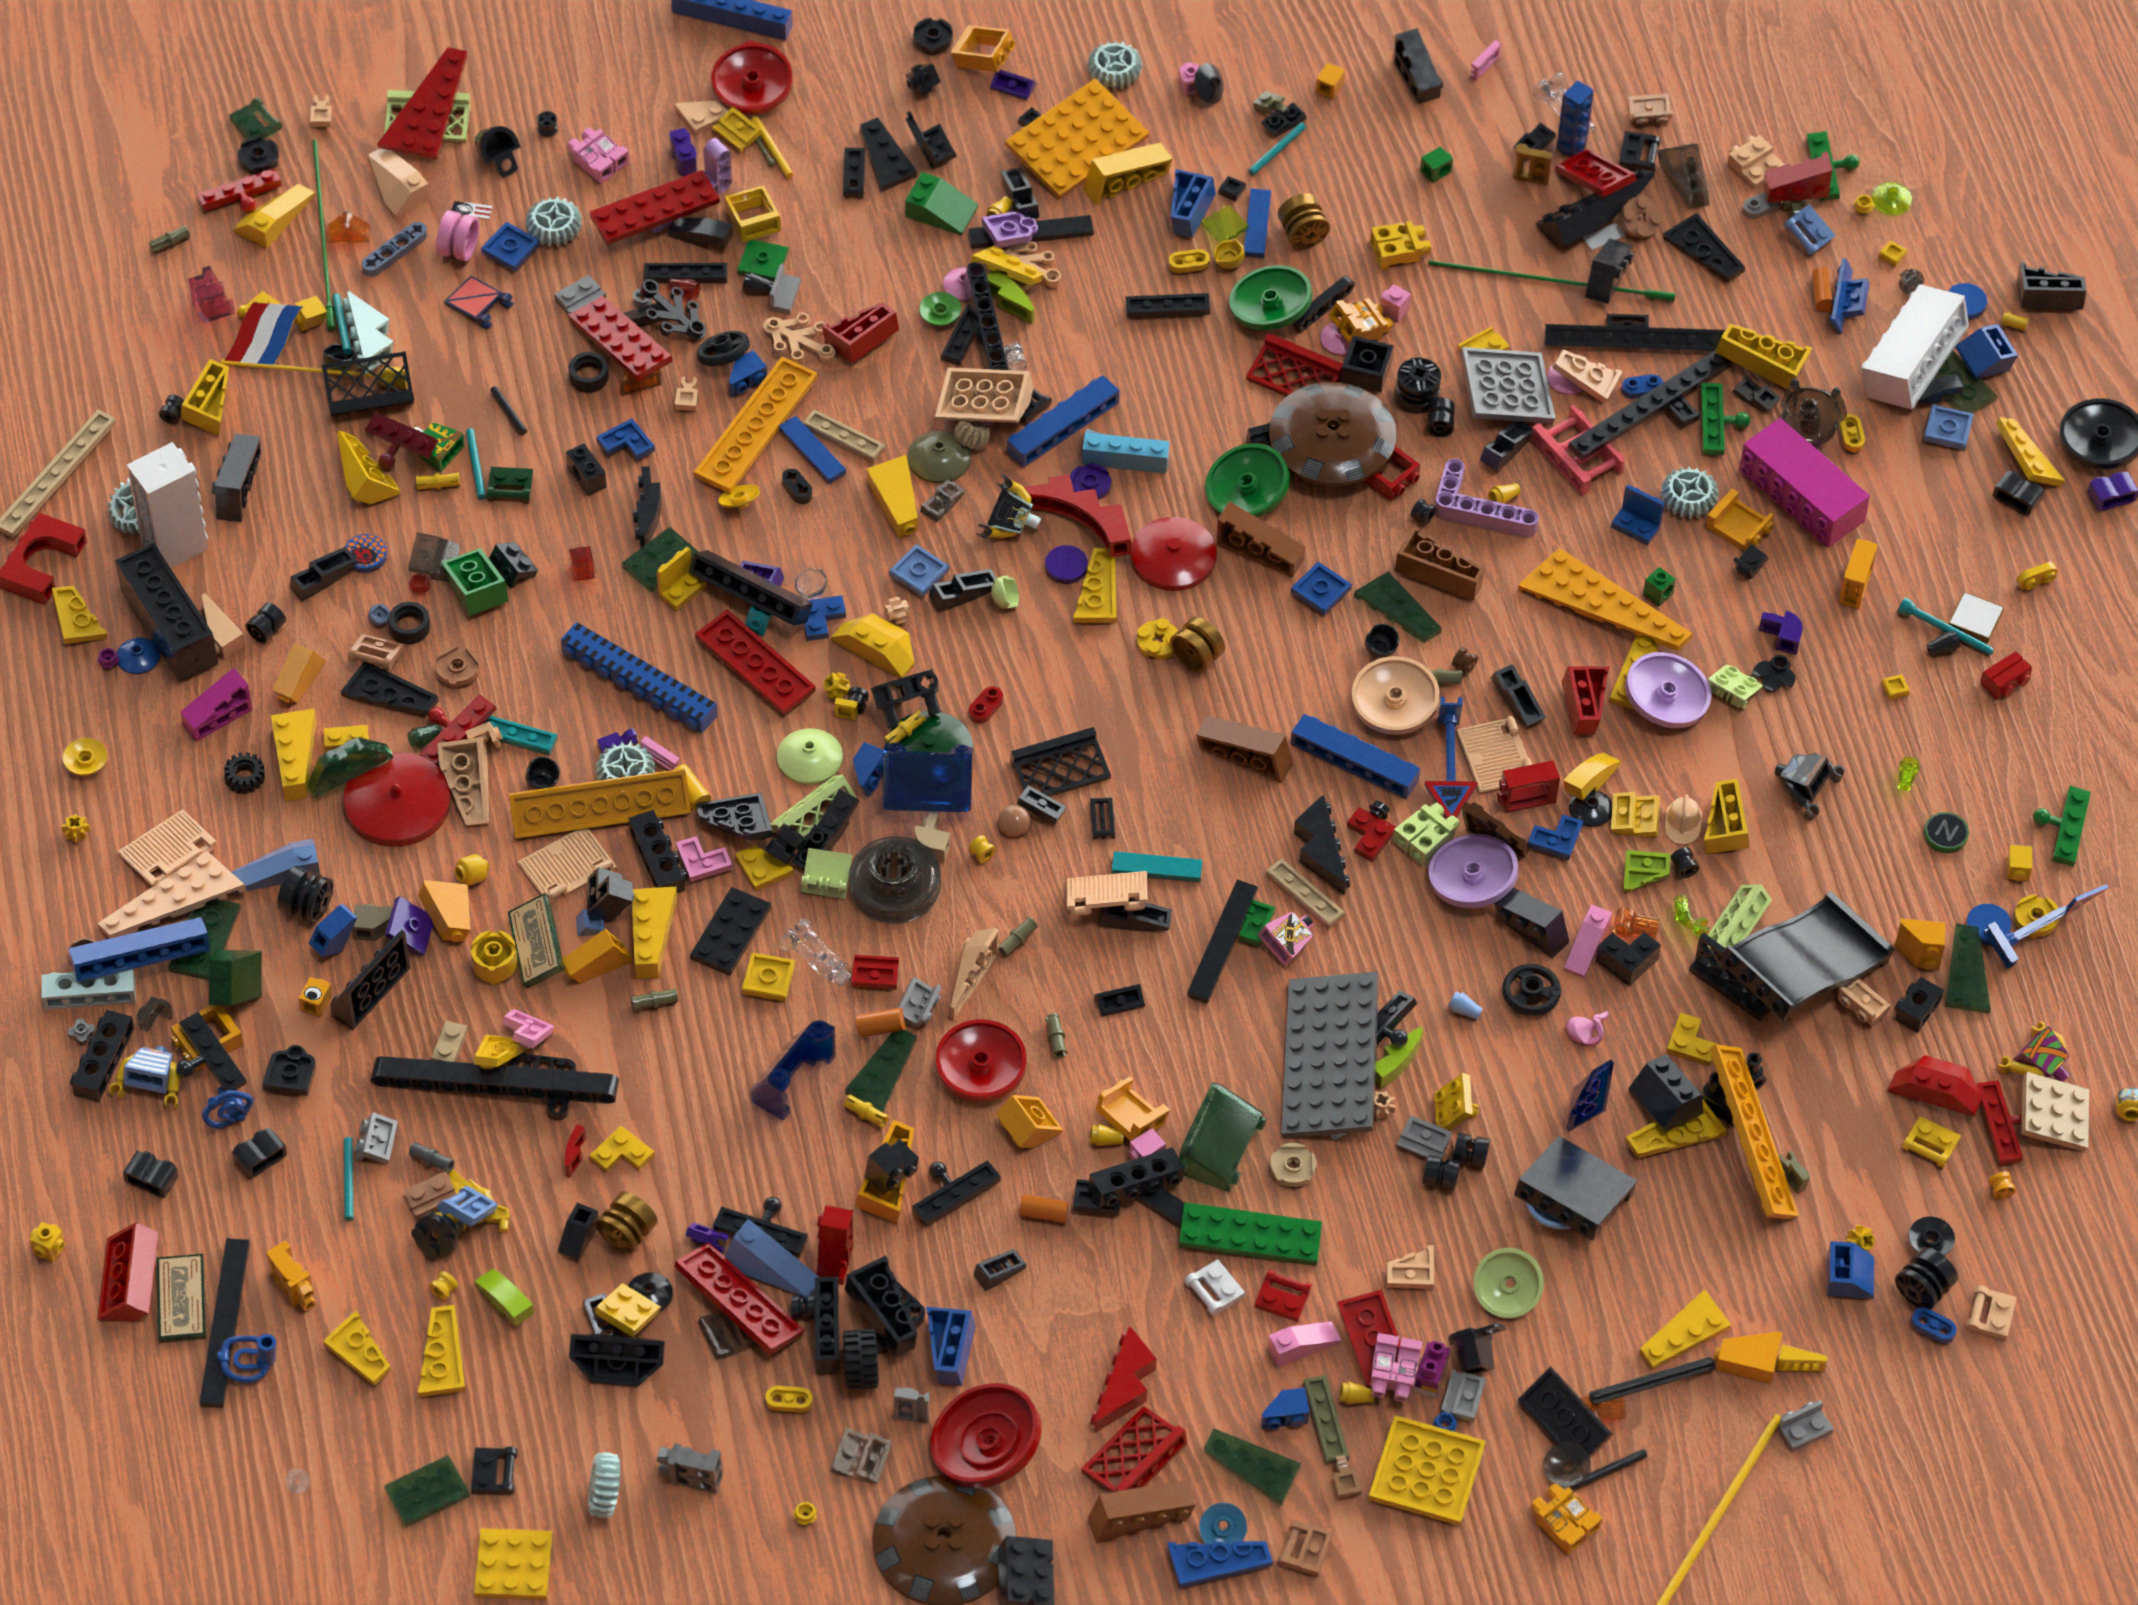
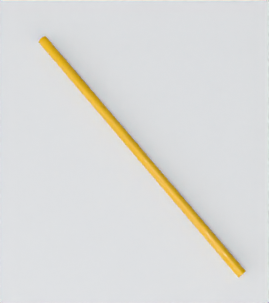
[1656,1414,1781,1605]

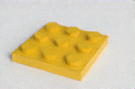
[474,1528,553,1600]

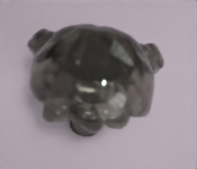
[1780,378,1847,449]

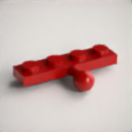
[196,169,282,213]
[419,694,497,767]
[1976,1080,2023,1165]

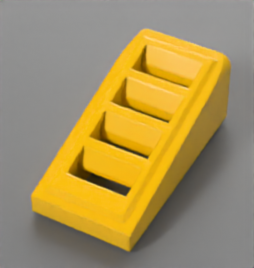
[1776,1345,1828,1372]

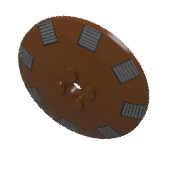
[1269,382,1397,486]
[872,1475,1016,1605]

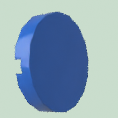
[1948,283,1988,319]
[1966,904,2012,945]

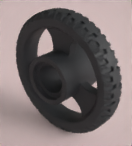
[697,331,750,366]
[1502,963,1561,1016]

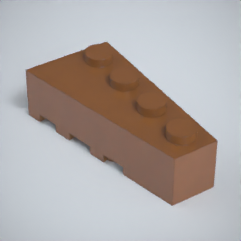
[1216,501,1305,577]
[1395,526,1485,600]
[1196,716,1293,783]
[1087,1480,1196,1544]

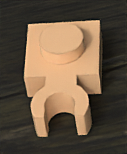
[310,95,332,127]
[675,377,698,411]

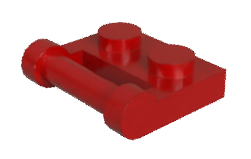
[1255,1269,1313,1322]

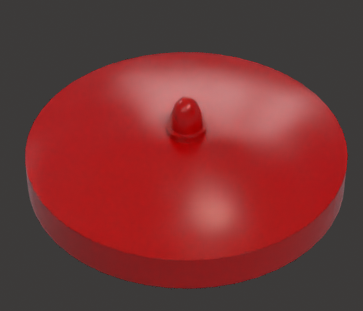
[343,752,451,847]
[930,1383,1042,1488]

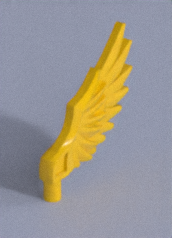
[448,1169,510,1233]

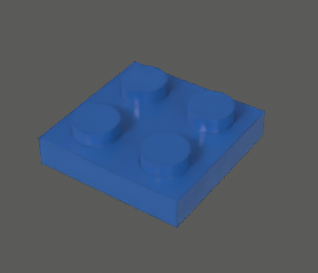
[481,222,540,272]
[1291,562,1352,615]

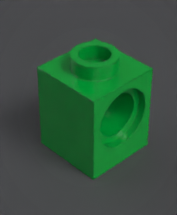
[1420,146,1453,183]
[1643,567,1676,606]

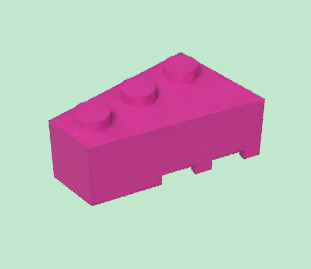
[180,668,253,742]

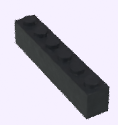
[689,550,813,626]

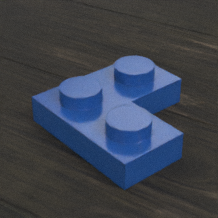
[596,418,655,460]
[804,595,846,641]
[1527,814,1583,860]

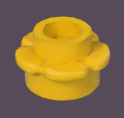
[1854,195,1874,214]
[793,1502,817,1525]

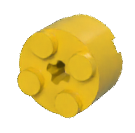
[471,931,518,985]

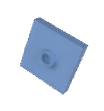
[1923,404,1974,450]
[889,544,950,597]

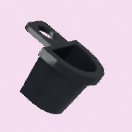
[474,125,521,177]
[1448,1323,1506,1374]

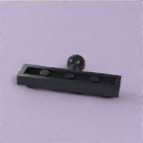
[1377,990,1418,1047]
[176,1012,247,1092]
[912,1160,1001,1227]
[713,1196,808,1258]

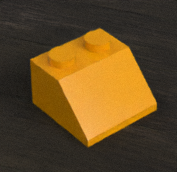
[1895,918,1946,970]
[996,1095,1063,1148]

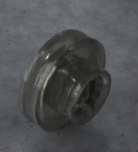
[849,836,941,923]

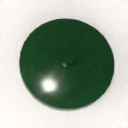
[885,711,973,788]

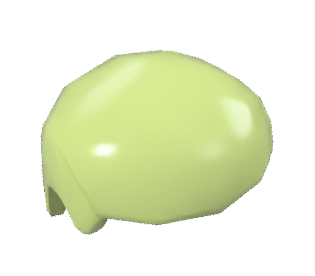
[991,576,1019,609]

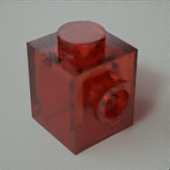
[569,546,595,582]

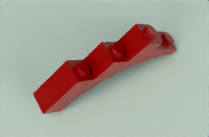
[1024,475,1131,558]

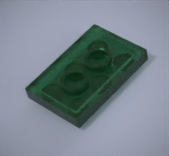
[622,527,699,592]
[384,1455,470,1527]

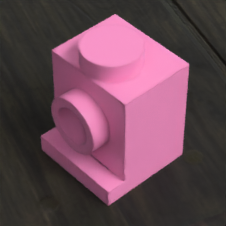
[1178,62,1199,96]

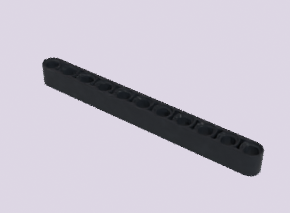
[371,1056,619,1104]

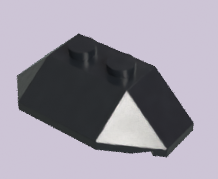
[569,1334,665,1386]

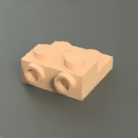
[1727,135,1785,189]

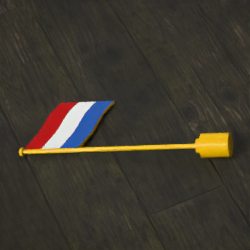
[220,302,410,389]

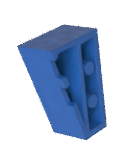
[1171,169,1216,238]
[926,1306,976,1386]

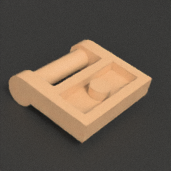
[1966,1285,2017,1341]

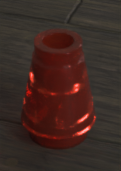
[668,278,701,300]

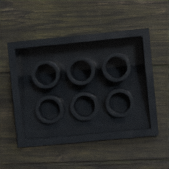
[330,929,410,1030]

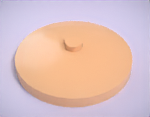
[1352,656,1439,735]

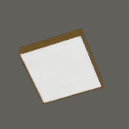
[1949,592,2004,643]

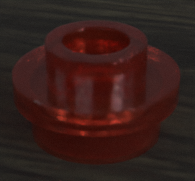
[409,573,431,594]

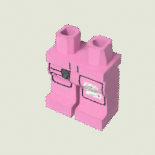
[568,128,629,185]
[1370,1333,1423,1403]

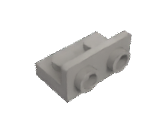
[355,1112,398,1164]
[1778,1400,1834,1452]

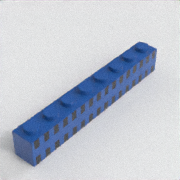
[561,622,718,733]

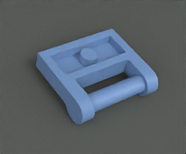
[1783,204,1836,257]
[437,1186,498,1227]

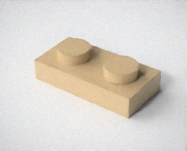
[431,1021,468,1062]

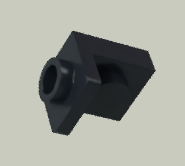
[1733,544,1769,578]

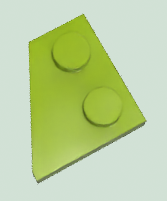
[1623,850,1671,893]

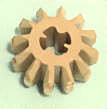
[953,420,991,450]

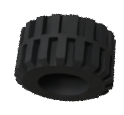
[843,1329,879,1390]

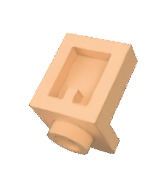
[465,722,502,748]

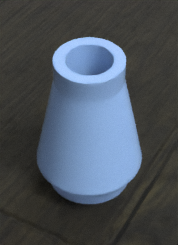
[1448,991,1483,1020]

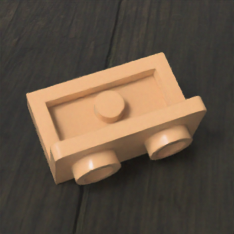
[1627,93,1673,125]
[1838,979,1891,1026]

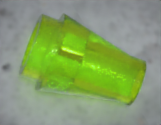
[1898,756,1921,791]

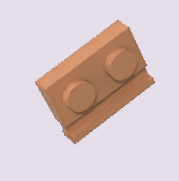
[403,1171,456,1221]

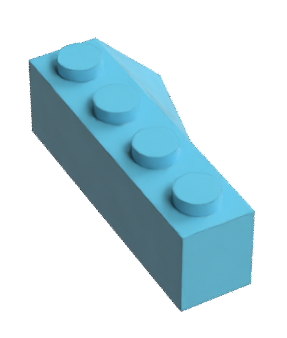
[1082,429,1170,474]

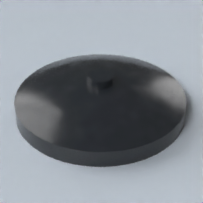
[2059,398,2138,469]

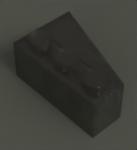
[1657,143,1709,209]

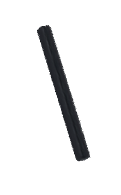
[1588,1357,1715,1405]

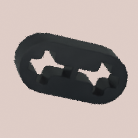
[782,469,813,504]

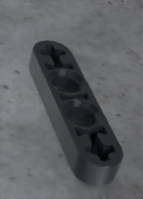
[1292,276,1355,332]

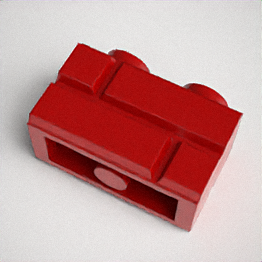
[1980,651,2032,699]

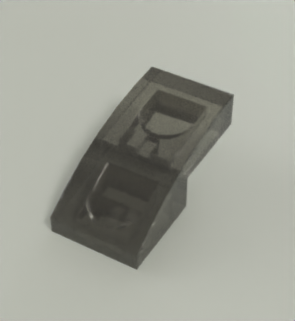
[920,479,965,522]

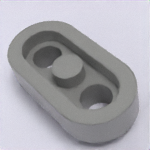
[1742,192,1781,219]

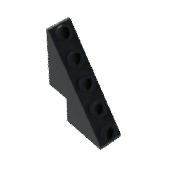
[1294,795,1350,895]

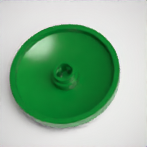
[1229,265,1313,330]
[1205,444,1290,518]

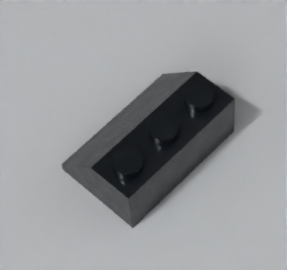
[1628,1054,1704,1132]

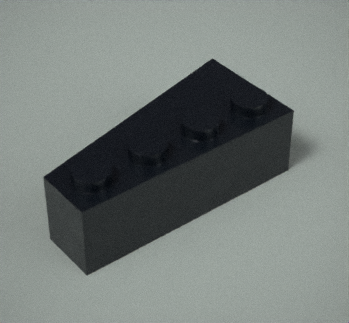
[845,1255,917,1358]

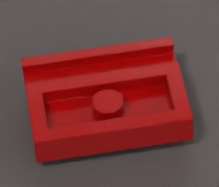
[851,955,899,990]

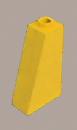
[867,455,918,538]

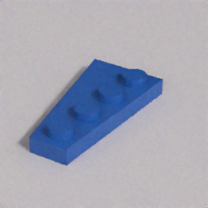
[1167,1541,1273,1588]

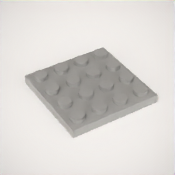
[1460,347,1555,424]

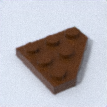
[1461,802,1529,858]

